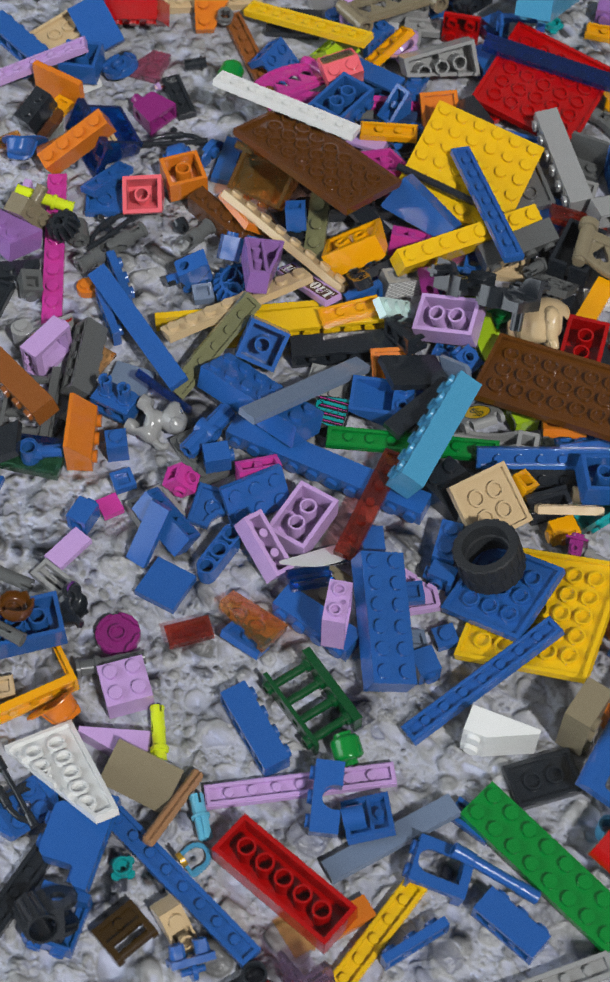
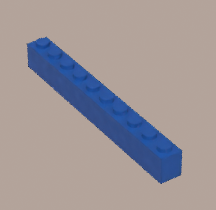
[225,413,432,525]

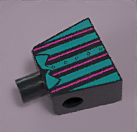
[314,395,351,438]

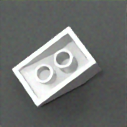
[459,704,541,757]

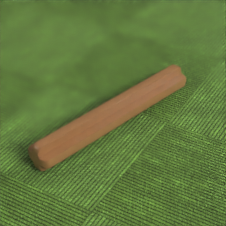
[142,769,203,847]

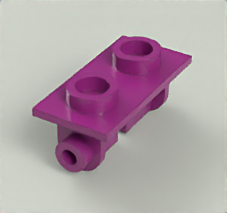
[566,532,589,557]

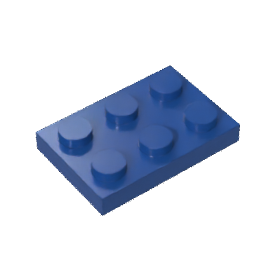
[219,463,290,524]

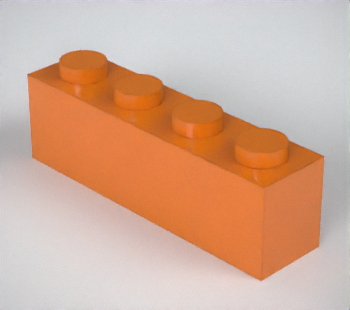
[36,108,116,174]

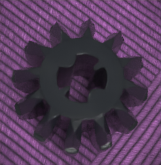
[46,208,81,244]

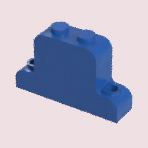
[36,794,121,894]

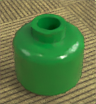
[217,59,244,78]
[330,730,364,767]

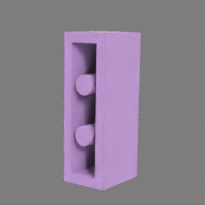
[234,509,294,584]

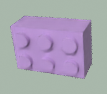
[412,293,486,347]
[270,480,339,557]

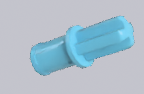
[188,792,213,842]

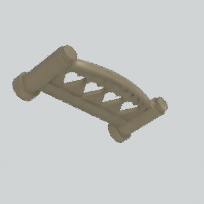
[335,0,449,31]
[572,216,610,280]

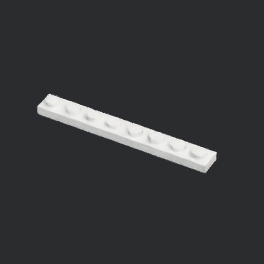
[213,70,361,141]

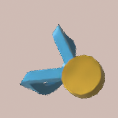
[175,842,211,878]

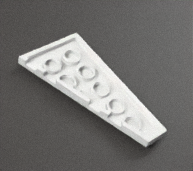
[4,719,120,824]

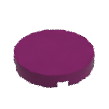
[95,612,141,656]

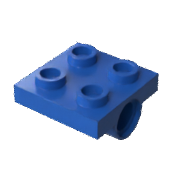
[340,791,396,846]

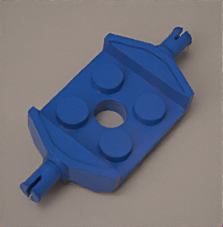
[0,774,60,842]

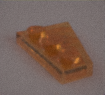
[219,590,288,653]

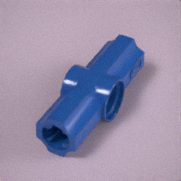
[180,403,235,459]

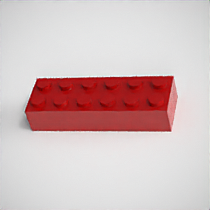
[211,814,358,955]

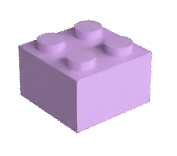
[96,654,155,719]

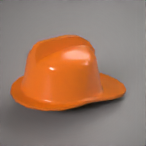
[27,686,81,725]

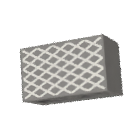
[378,267,421,299]

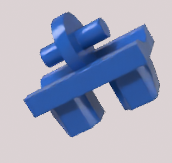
[165,936,217,982]

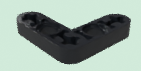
[346,255,393,291]

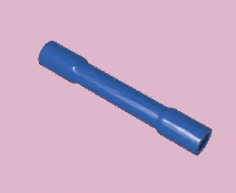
[449,842,541,905]

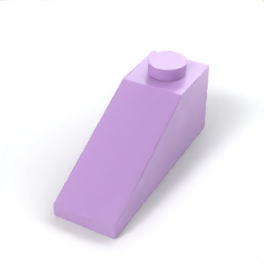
[78,726,151,757]

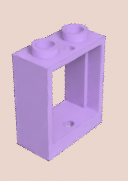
[20,315,72,376]
[321,579,353,650]

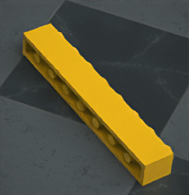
[390,204,543,277]
[226,304,384,349]

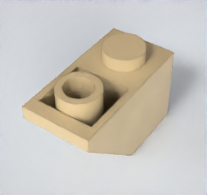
[149,893,197,954]

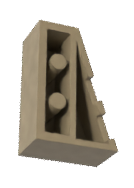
[555,677,610,757]

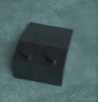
[421,456,471,522]

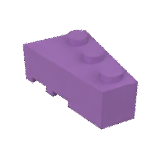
[0,209,43,261]
[241,237,285,294]

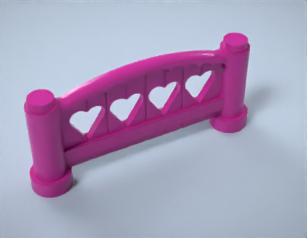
[254,56,325,111]

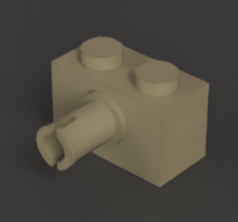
[3,183,52,232]

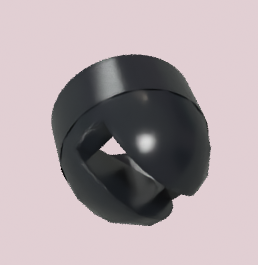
[172,217,189,234]

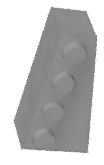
[398,36,481,77]

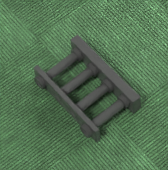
[0,366,63,445]

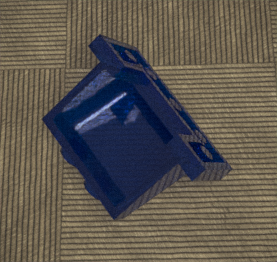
[65,98,143,177]

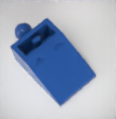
[348,375,415,426]

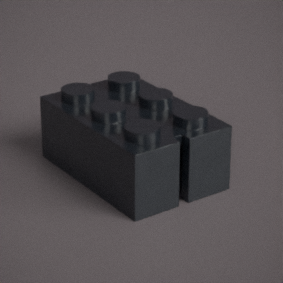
[546,218,607,288]

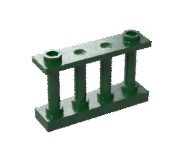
[262,646,362,755]

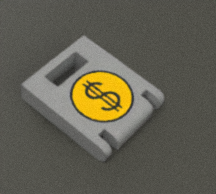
[458,401,505,434]

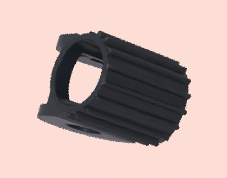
[12,885,79,945]

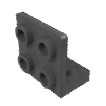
[571,131,610,183]

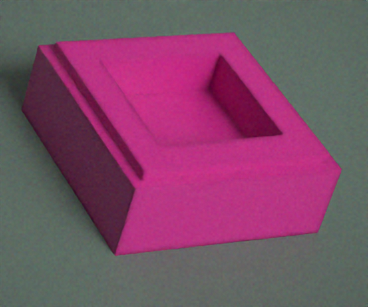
[95,492,125,521]

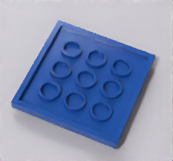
[441,548,566,642]

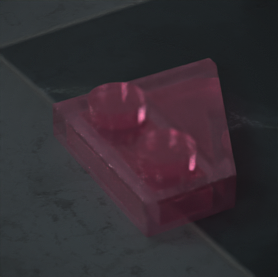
[128,50,171,84]

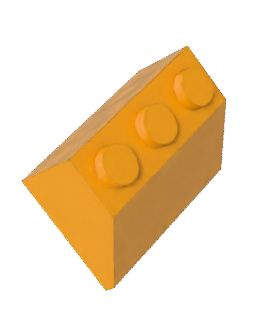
[321,218,388,275]

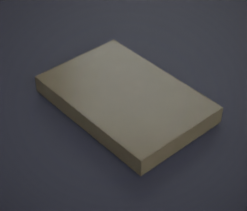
[101,738,185,813]

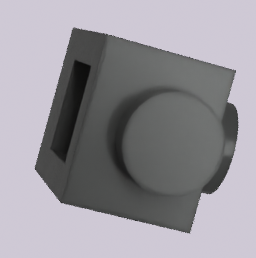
[17,269,44,302]

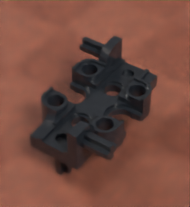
[427,257,551,332]

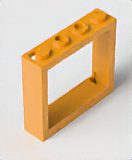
[0,645,79,725]

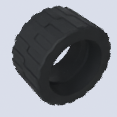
[452,518,526,595]

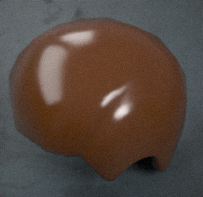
[0,590,35,622]

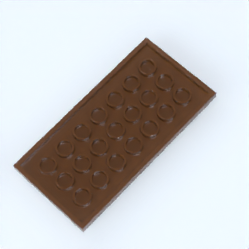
[233,110,402,216]
[474,333,610,442]

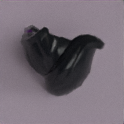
[57,581,89,628]

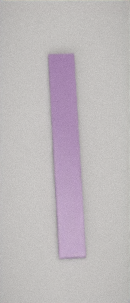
[204,761,397,810]

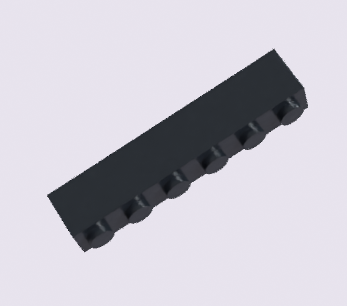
[290,326,415,368]

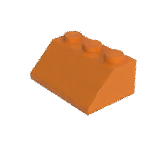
[63,393,102,471]

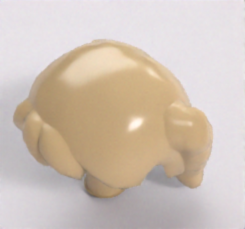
[506,297,570,350]

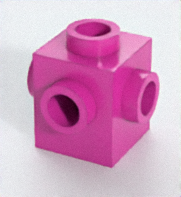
[162,462,200,498]

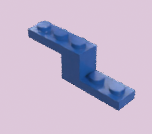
[95,250,135,346]

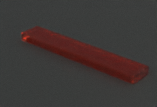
[333,448,400,561]

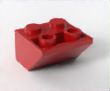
[441,11,482,46]

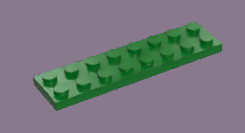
[460,781,610,953]

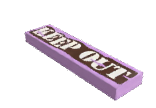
[277,262,342,307]

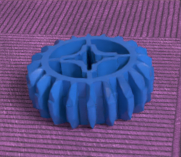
[213,261,245,302]

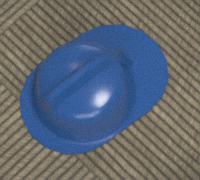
[1,135,48,160]

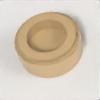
[570,486,581,505]

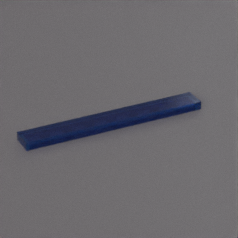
[481,33,610,92]

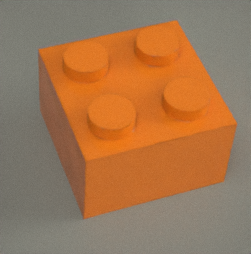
[159,150,208,202]

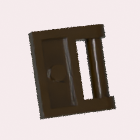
[91,899,159,968]

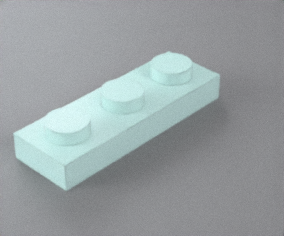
[372,296,416,323]

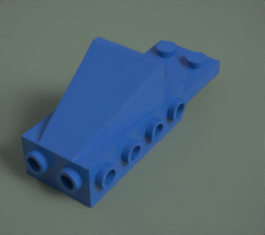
[308,72,375,141]

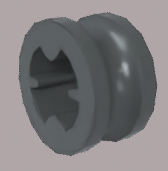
[216,7,234,26]

